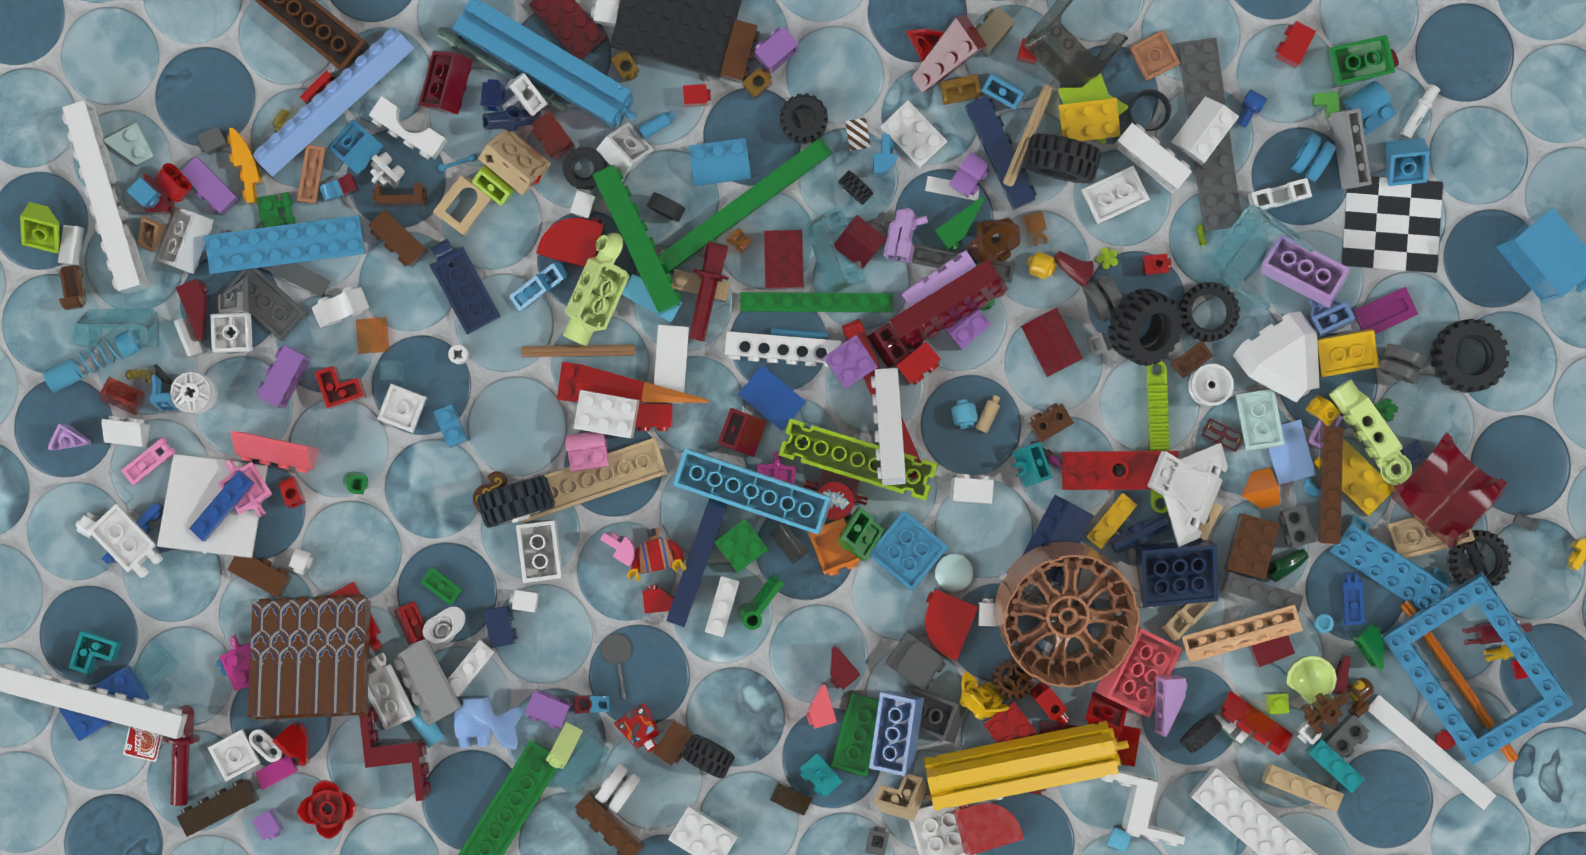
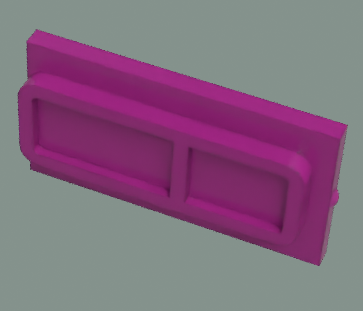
[1353,287,1418,334]

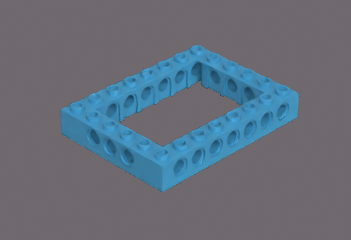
[1382,571,1573,765]

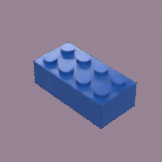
[59,666,150,741]

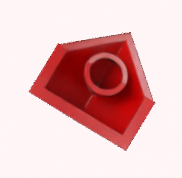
[906,29,945,62]

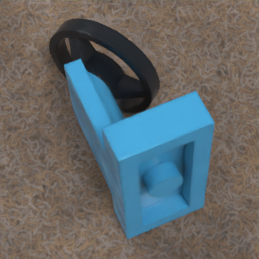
[150,363,180,412]

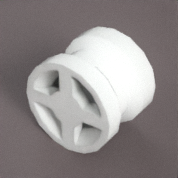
[448,345,469,365]

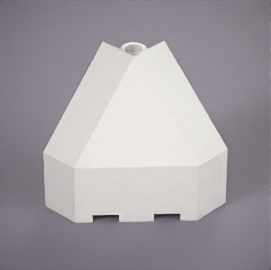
[1232,311,1319,403]

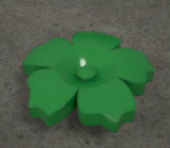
[1375,398,1398,422]

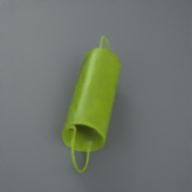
[1195,219,1208,251]

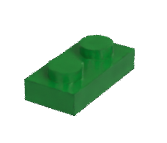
[420,567,463,605]

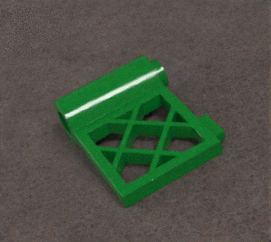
[737,572,784,630]

